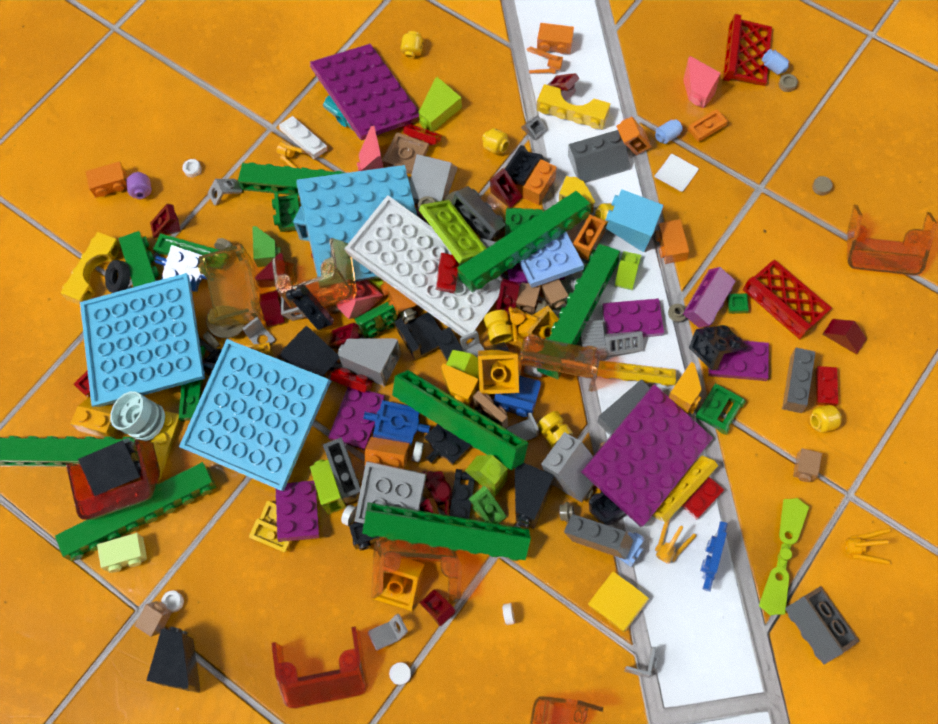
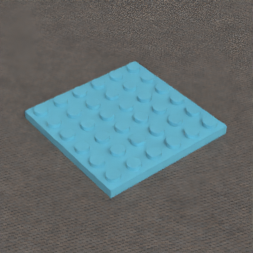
[296,165,417,287]
[80,273,205,407]
[179,339,331,491]

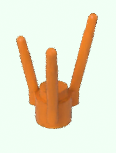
[526,46,563,74]

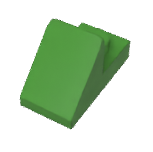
[469,486,507,524]

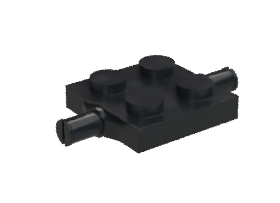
[424,424,472,465]

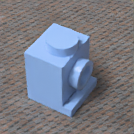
[615,531,644,567]

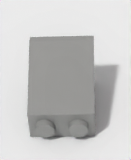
[409,154,458,204]
[338,338,401,387]
[541,432,594,502]

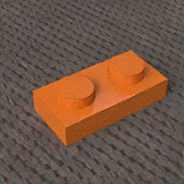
[687,109,728,142]

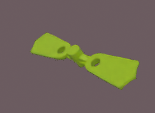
[759,498,809,616]

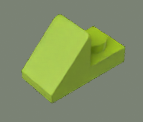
[614,251,641,290]

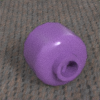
[127,172,151,199]

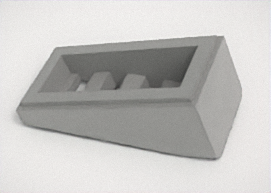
[604,331,643,356]

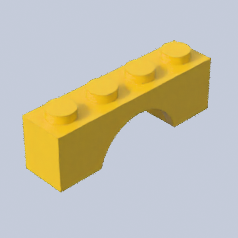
[537,84,611,130]
[60,232,122,305]

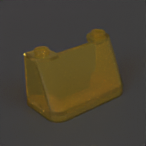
[198,244,265,327]

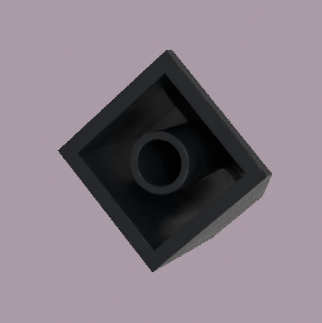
[276,325,339,378]
[78,437,145,496]
[515,463,554,529]
[146,627,200,693]

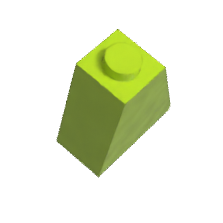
[419,77,462,131]
[465,455,508,497]
[310,460,346,515]

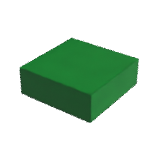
[727,294,749,314]

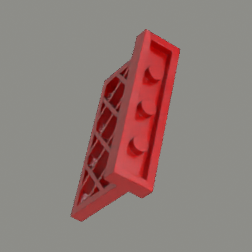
[722,14,772,86]
[742,259,832,340]

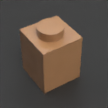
[541,279,568,310]
[516,283,540,314]
[793,448,822,482]
[135,601,172,637]

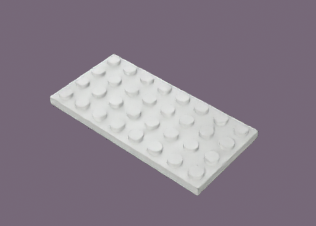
[344,195,503,337]

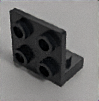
[394,312,441,360]
[689,325,748,370]

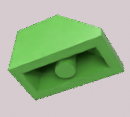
[252,226,281,267]

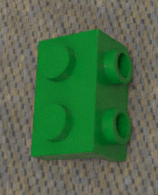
[272,192,300,232]

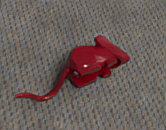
[421,471,452,516]

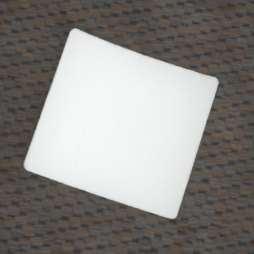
[654,154,698,192]

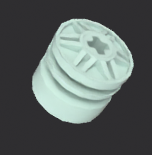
[110,391,165,441]

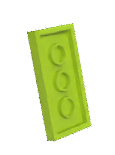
[419,200,486,264]

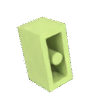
[97,533,147,573]

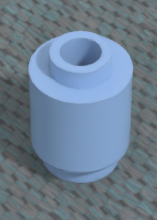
[762,49,789,75]
[655,119,683,144]

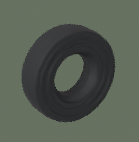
[105,260,130,293]

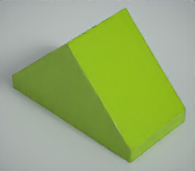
[446,350,479,380]

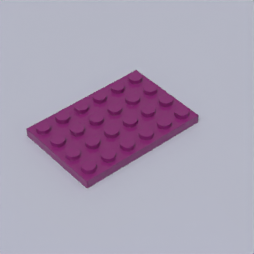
[310,44,420,140]
[581,384,713,527]

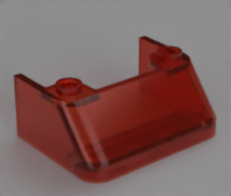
[66,439,160,520]
[271,626,368,709]

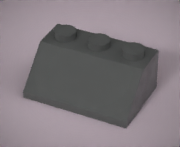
[568,130,630,183]
[451,186,506,241]
[785,586,859,665]

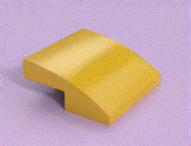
[249,501,292,553]
[588,572,649,632]

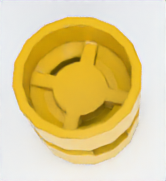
[484,310,513,345]
[537,411,573,448]

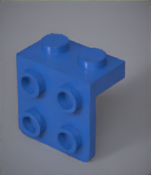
[494,376,541,417]

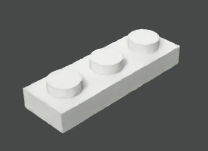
[279,116,327,159]

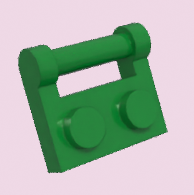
[696,383,746,435]

